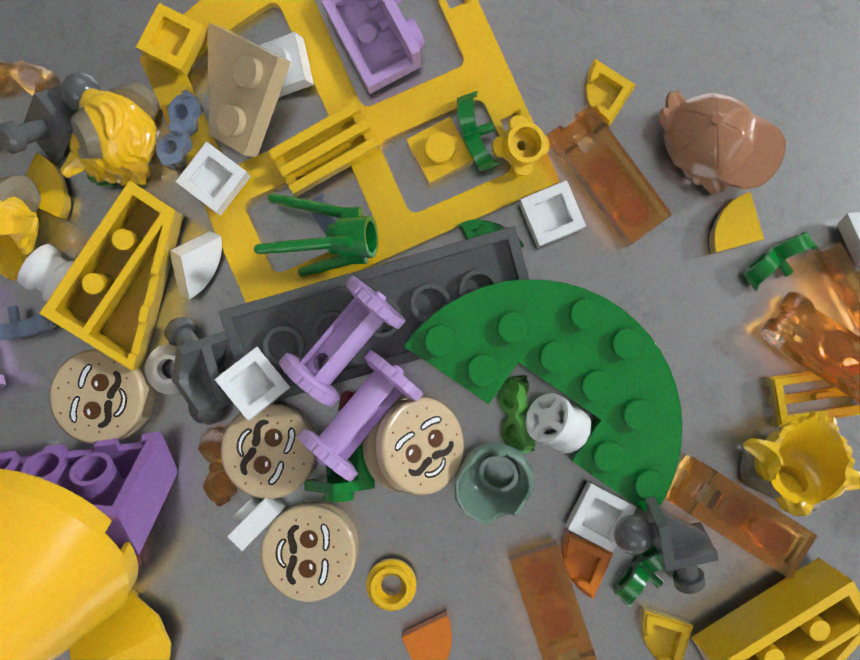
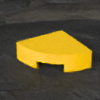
[584,59,636,130]
[25,153,71,221]
[709,192,764,254]
[639,606,693,660]

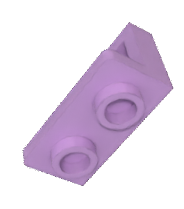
[322,0,425,94]

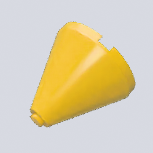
[0,469,138,660]

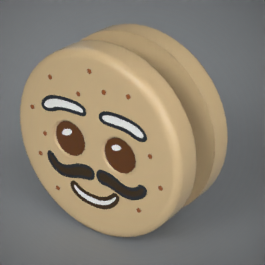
[49,349,156,444]
[362,397,464,495]
[221,402,319,499]
[261,500,359,602]

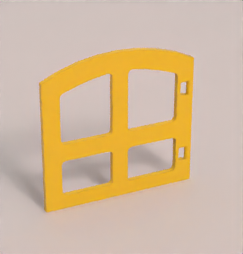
[139,0,560,303]

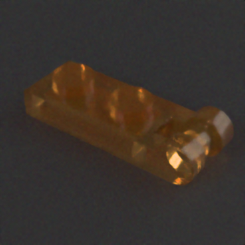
[547,105,673,247]
[760,292,860,404]
[665,456,818,579]
[508,540,597,660]

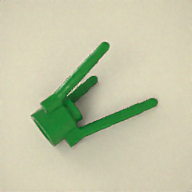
[254,193,378,277]

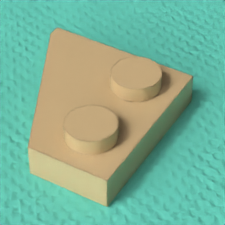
[207,23,291,157]

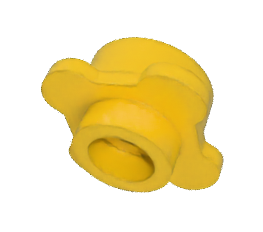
[491,115,550,176]

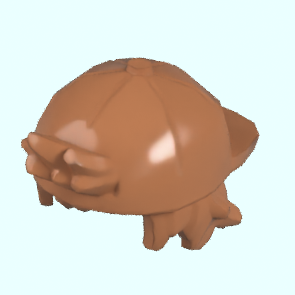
[659,90,786,195]

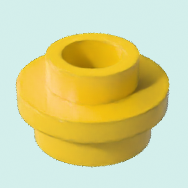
[366,558,417,611]

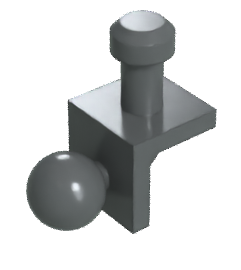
[0,72,101,163]
[164,317,233,425]
[614,496,719,594]

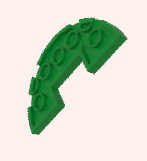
[404,279,683,513]

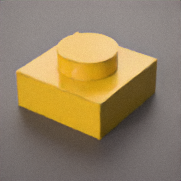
[136,3,207,76]
[406,117,473,187]

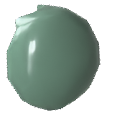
[455,442,534,525]

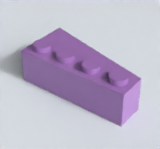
[0,432,178,555]

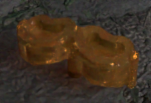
[198,426,237,506]

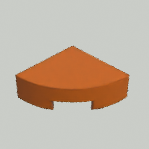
[561,529,614,599]
[401,611,452,660]

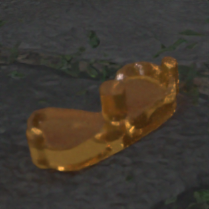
[0,60,54,95]

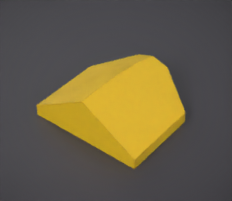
[69,588,172,660]

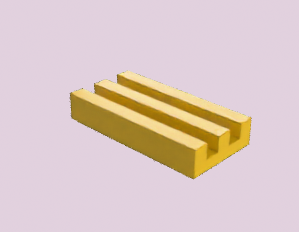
[268,101,381,197]
[764,363,860,427]

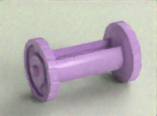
[279,275,406,407]
[297,350,423,482]

